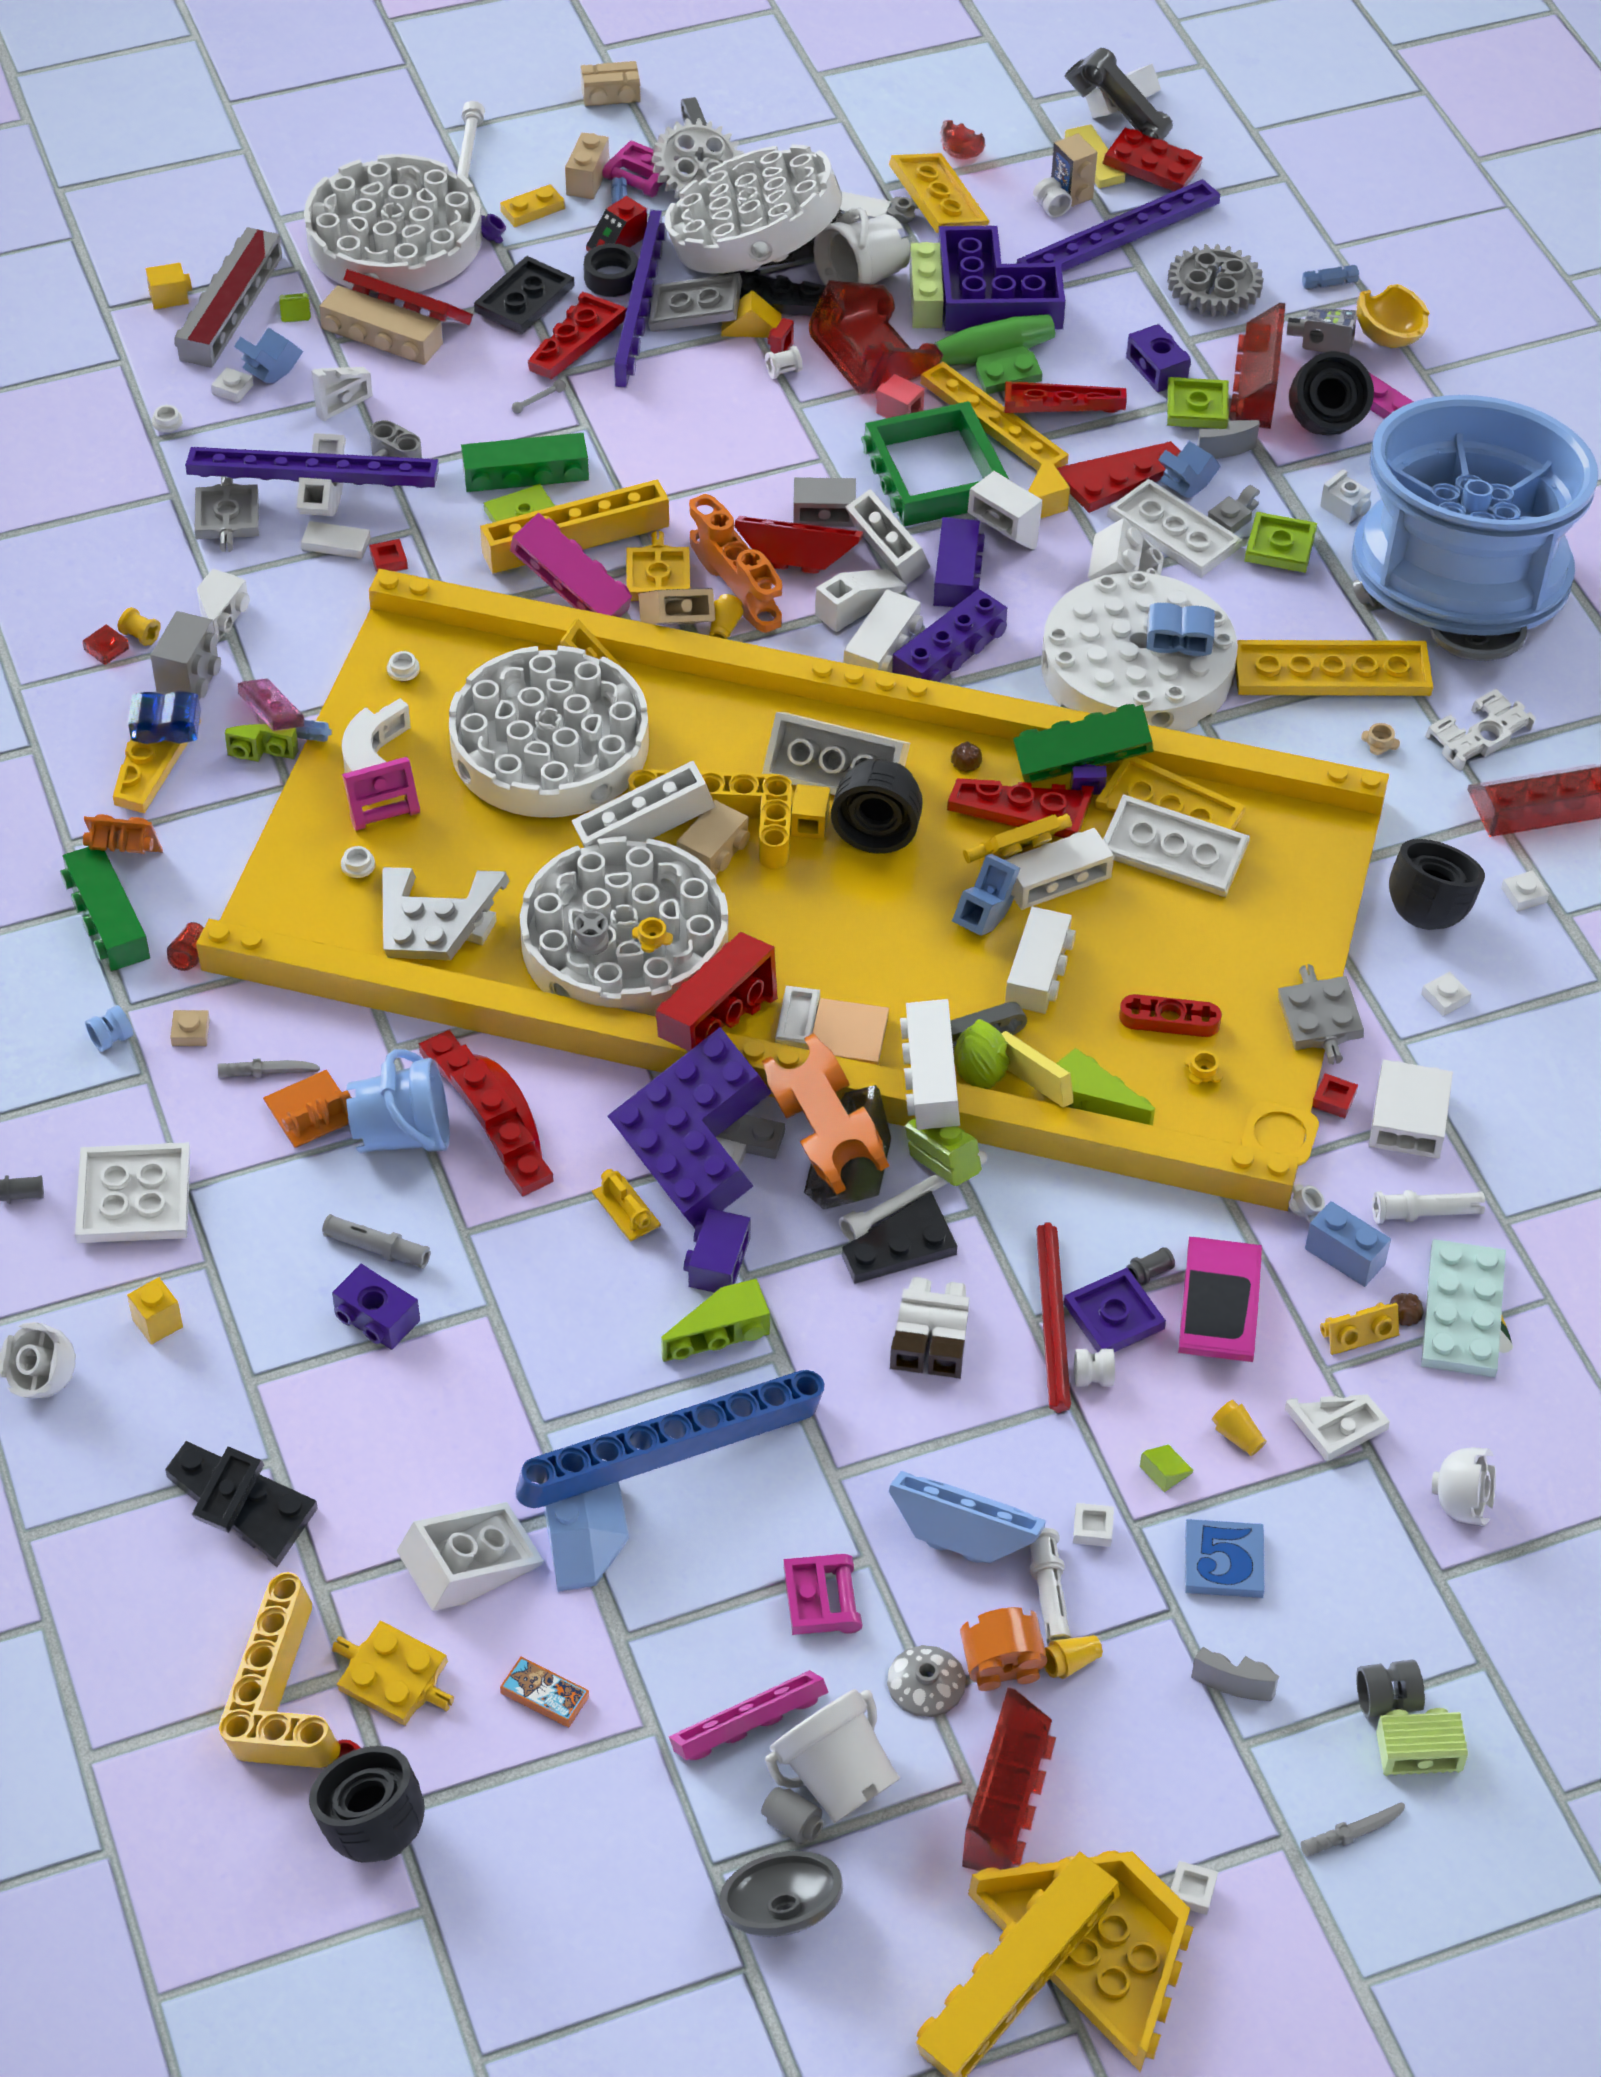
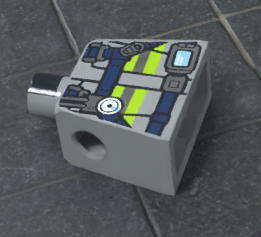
[1286,308,1357,355]

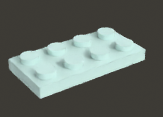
[1421,1239,1506,1378]

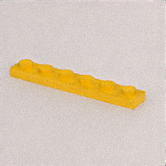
[920,362,1069,471]

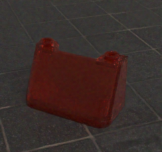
[809,280,944,395]

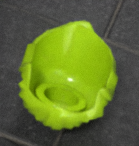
[954,1019,1010,1089]

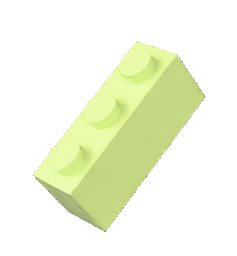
[909,242,944,328]

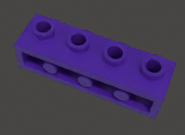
[892,589,1008,682]

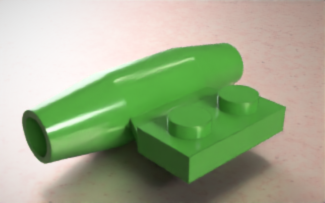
[934,314,1055,394]

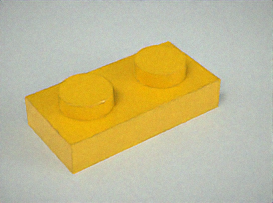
[500,184,565,227]

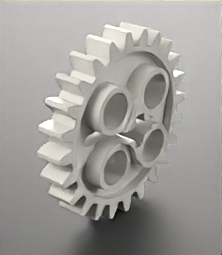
[651,118,744,199]

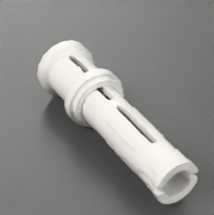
[1372,1190,1485,1224]
[1027,1527,1071,1644]

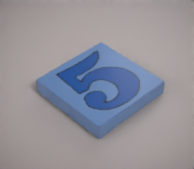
[1185,1519,1264,1598]

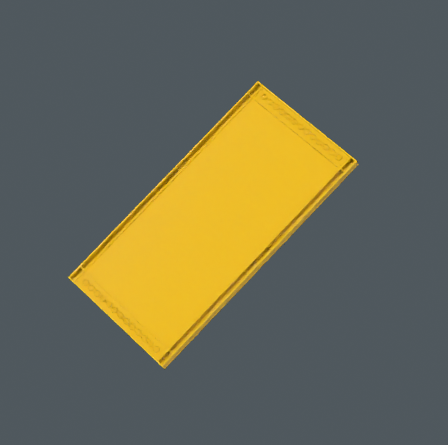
[196,569,1389,1212]

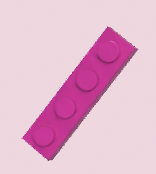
[669,1670,829,1760]

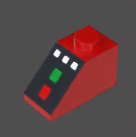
[586,195,647,252]

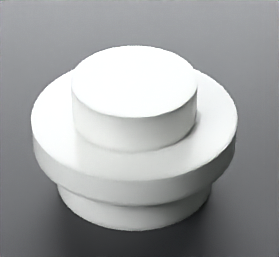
[152,405,183,433]
[387,651,420,681]
[341,846,375,878]

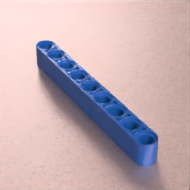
[515,1370,825,1509]

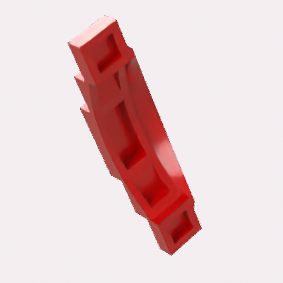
[418,1029,554,1197]

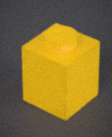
[145,262,192,310]
[791,784,830,840]
[127,1277,183,1345]

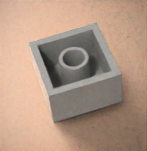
[150,611,221,710]

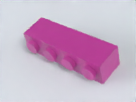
[510,512,632,617]

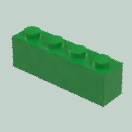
[461,432,589,492]
[1013,704,1154,783]
[60,846,150,972]

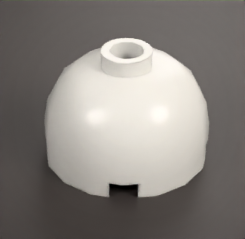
[0,1322,76,1399]
[1431,1447,1496,1526]

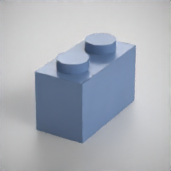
[1305,1201,1391,1287]

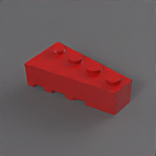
[655,932,778,1051]

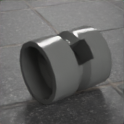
[1356,1659,1425,1718]

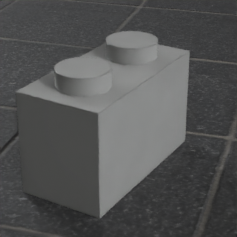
[793,477,856,527]

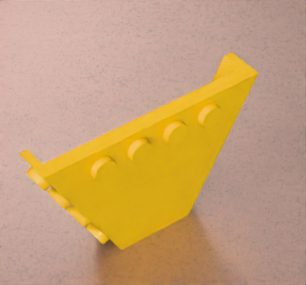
[968,1851,1194,2073]

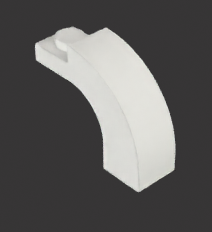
[296,433,346,516]
[342,698,411,806]

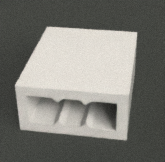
[1368,1059,1453,1159]

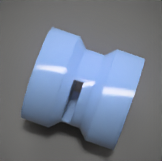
[85,1005,134,1052]

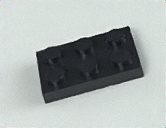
[474,255,575,334]

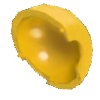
[1356,284,1430,348]

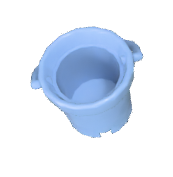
[346,1049,450,1153]

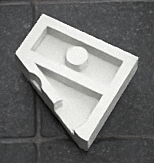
[311,367,373,422]
[1285,1394,1390,1462]

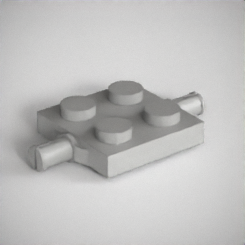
[194,477,259,552]
[1278,964,1364,1065]

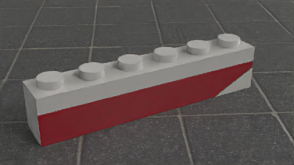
[174,227,282,368]

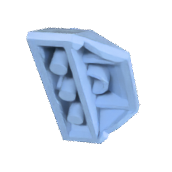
[544,1471,629,1592]
[888,1471,1046,1563]

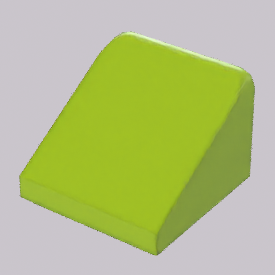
[279,293,311,322]
[1139,1444,1193,1492]

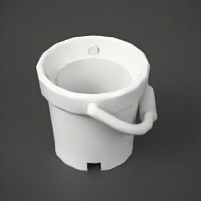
[813,208,911,300]
[765,1689,901,1824]

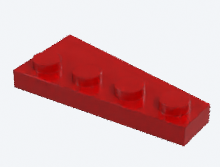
[343,269,474,326]
[527,291,627,380]
[1004,381,1127,413]
[1056,441,1181,513]
[947,778,1094,838]

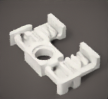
[1425,688,1536,771]

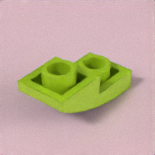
[224,724,299,762]

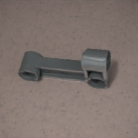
[1064,48,1173,140]

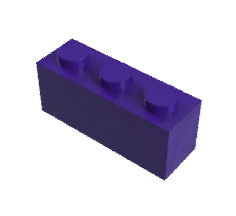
[933,517,985,607]

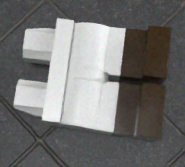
[890,1277,970,1379]

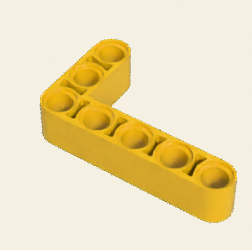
[628,769,792,869]
[219,1572,340,1768]

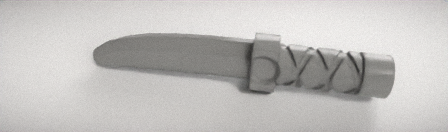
[217,1058,320,1078]
[1300,1802,1405,1857]

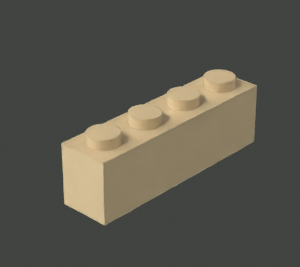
[319,285,443,365]

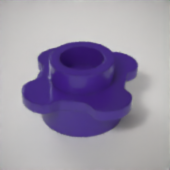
[481,214,506,244]

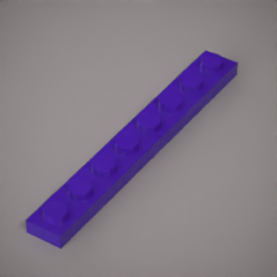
[1017,179,1221,272]
[614,210,667,388]
[185,447,439,488]

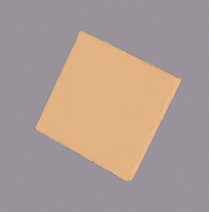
[812,998,889,1065]

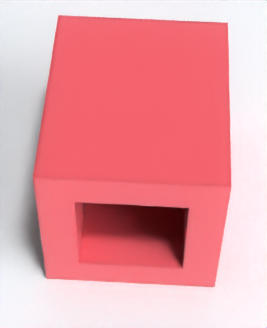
[875,374,925,418]

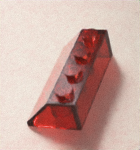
[1230,303,1286,429]
[1467,764,1601,837]
[962,1687,1057,1871]

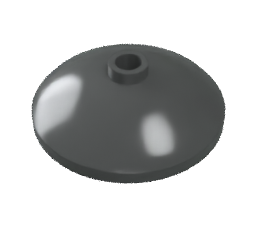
[1430,626,1527,661]
[719,1851,843,1937]

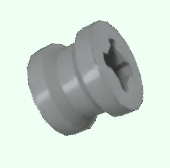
[573,911,609,955]

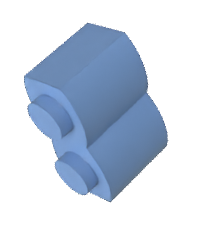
[1146,603,1215,656]

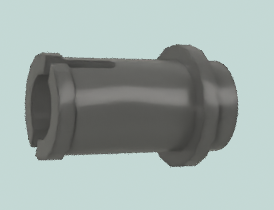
[0,1175,44,1204]
[1126,1247,1175,1285]

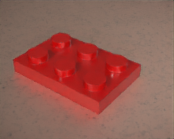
[1103,127,1203,191]

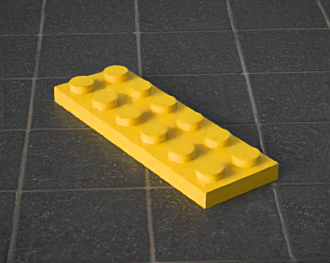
[1235,640,1433,696]

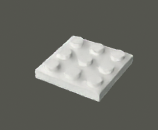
[75,1142,191,1243]

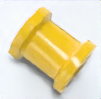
[117,607,161,646]

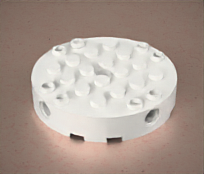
[665,144,842,273]
[304,154,482,294]
[1041,571,1238,732]
[449,646,649,817]
[520,836,728,1016]

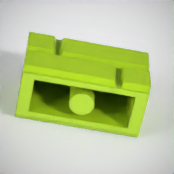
[905,1117,982,1186]

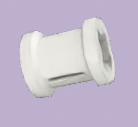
[765,345,803,379]

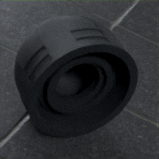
[1288,351,1374,435]
[831,759,923,854]
[1389,839,1485,930]
[309,1746,425,1863]

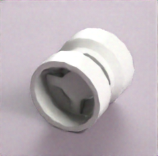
[1033,177,1072,218]
[1074,1349,1115,1387]

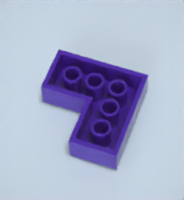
[938,226,1066,332]
[607,1027,772,1228]

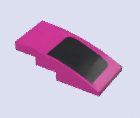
[1178,1236,1262,1362]

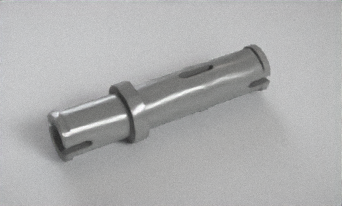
[322,1214,431,1269]

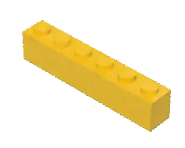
[480,479,670,574]
[916,1851,1120,2077]

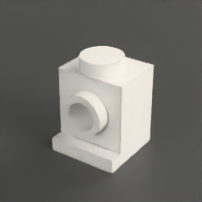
[1320,469,1372,524]

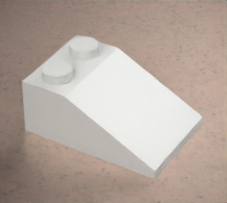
[396,1502,544,1611]

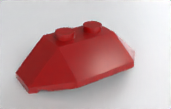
[734,515,864,574]

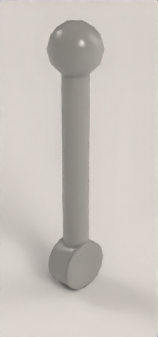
[511,379,566,413]

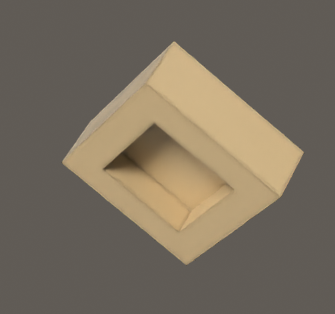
[170,1010,210,1046]

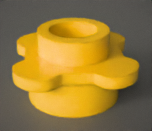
[632,917,673,953]
[1185,1050,1223,1085]

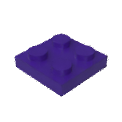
[1063,1268,1166,1352]

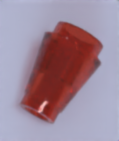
[167,922,204,971]

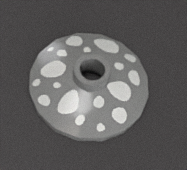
[887,1645,966,1717]

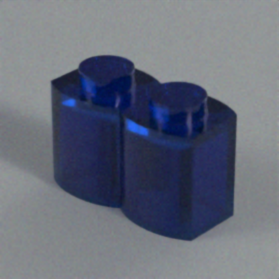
[128,691,201,744]

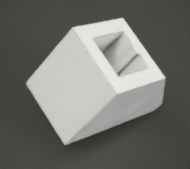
[197,568,250,642]

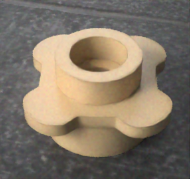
[1361,723,1400,755]

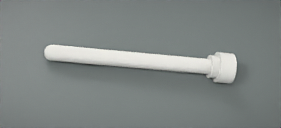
[457,101,485,179]
[839,1150,988,1242]

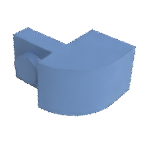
[234,327,303,383]
[1158,441,1221,498]
[952,854,1021,936]

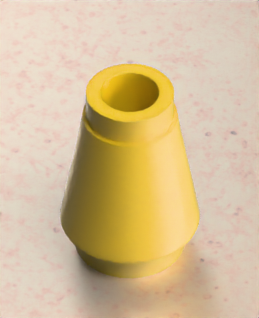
[709,594,744,639]
[1211,1400,1267,1456]
[1044,1635,1103,1679]

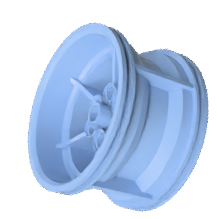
[1351,395,1598,636]

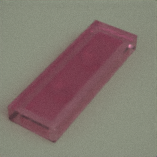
[238,678,304,731]

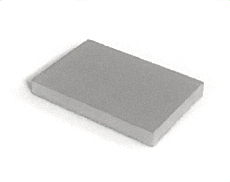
[648,273,742,332]

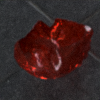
[940,119,986,159]

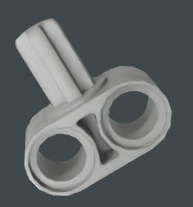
[370,420,422,458]

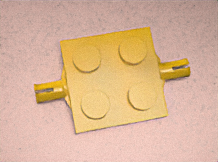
[626,530,690,601]
[963,814,1072,865]
[332,1620,454,1726]

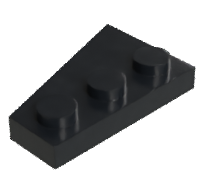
[842,1191,958,1284]

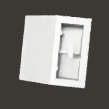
[968,471,1043,550]
[1088,518,1164,580]

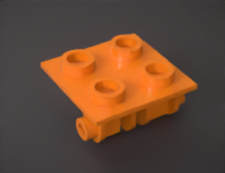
[83,814,163,854]
[263,1069,352,1148]

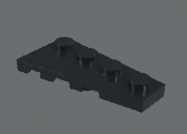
[724,269,840,317]

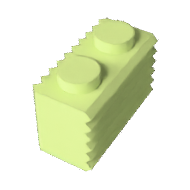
[1376,1708,1468,1776]

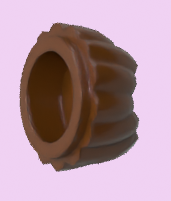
[951,741,982,771]
[1389,1293,1424,1326]

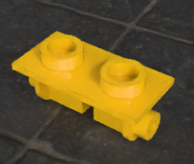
[592,1169,661,1242]
[1320,1302,1399,1355]

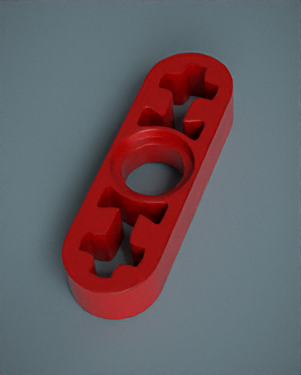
[1119,994,1222,1037]

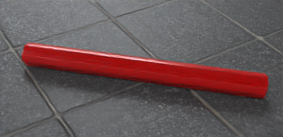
[1036,1222,1071,1413]

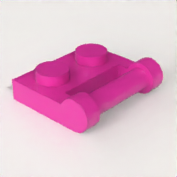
[602,140,664,198]
[342,756,420,831]
[783,1554,863,1635]

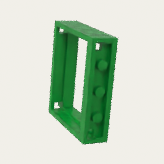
[861,401,1009,527]

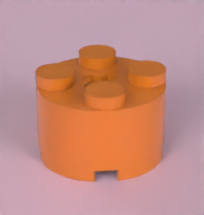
[960,1607,1047,1691]

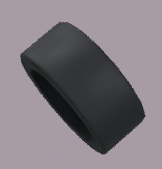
[583,243,639,297]

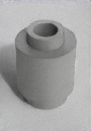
[761,1787,824,1844]

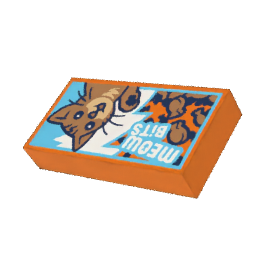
[500,1656,589,1728]

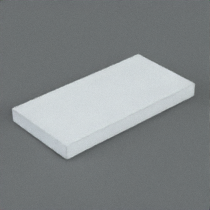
[1107,478,1243,578]
[1103,794,1250,897]

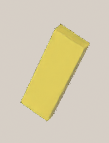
[1065,124,1125,189]
[1001,1031,1073,1108]

